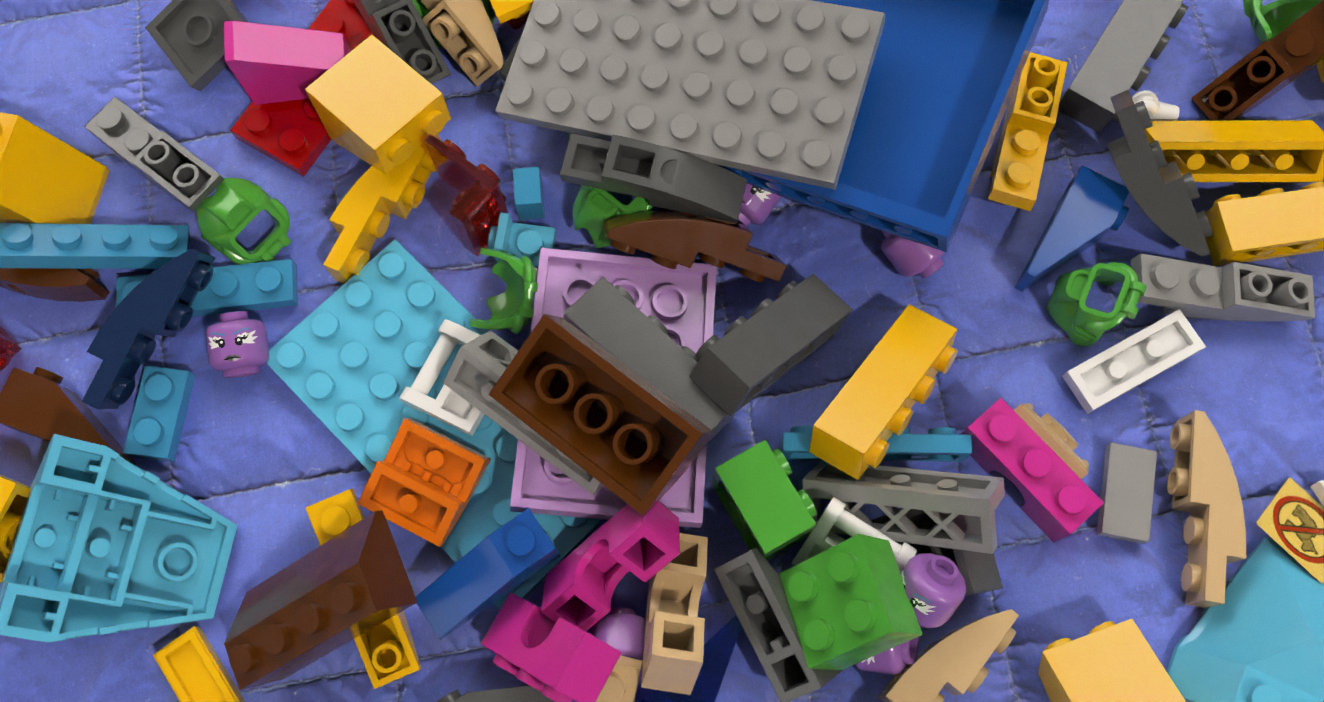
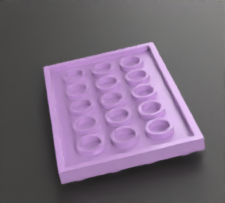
[510,248,717,528]

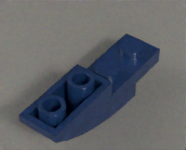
[82,249,216,410]

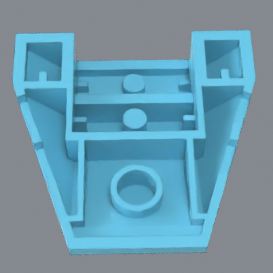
[0,434,238,642]
[1166,537,1324,702]

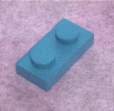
[123,366,195,462]

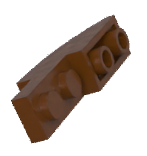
[1191,0,1324,121]
[602,210,786,283]
[0,268,110,302]

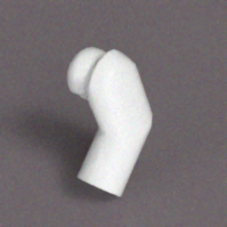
[1132,90,1180,121]

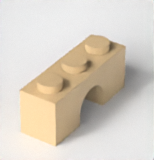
[641,533,708,695]

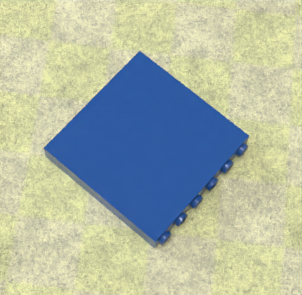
[715,0,1049,253]

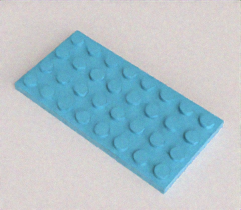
[267,239,604,609]

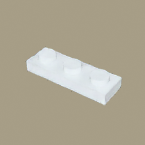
[1062,309,1206,414]

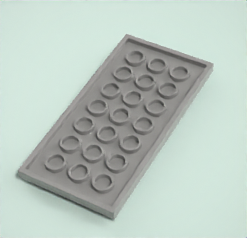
[495,0,885,190]

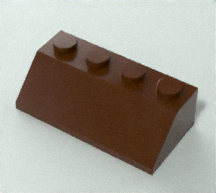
[488,314,714,516]
[224,510,418,690]

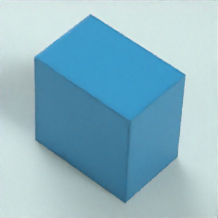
[513,167,545,220]

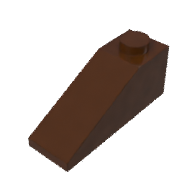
[0,367,136,465]

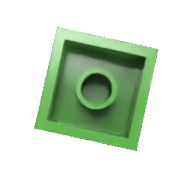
[712,440,817,561]
[779,534,923,670]

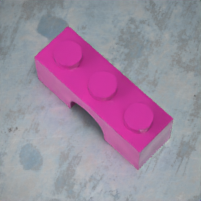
[960,398,1104,543]
[541,501,680,631]
[481,592,622,702]

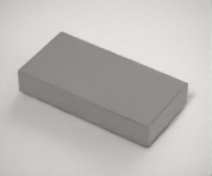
[1097,442,1157,544]

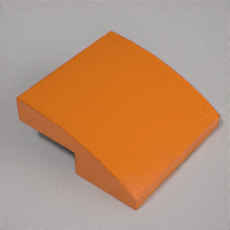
[357,418,491,547]

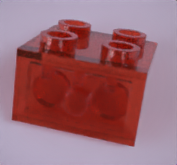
[424,134,508,257]

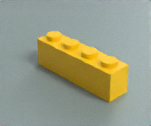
[1144,120,1324,182]
[1205,182,1324,267]
[809,304,958,480]

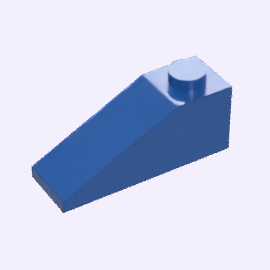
[1015,165,1130,292]
[416,508,561,640]

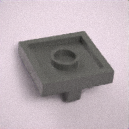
[145,0,248,91]

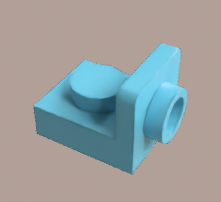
[488,213,557,273]

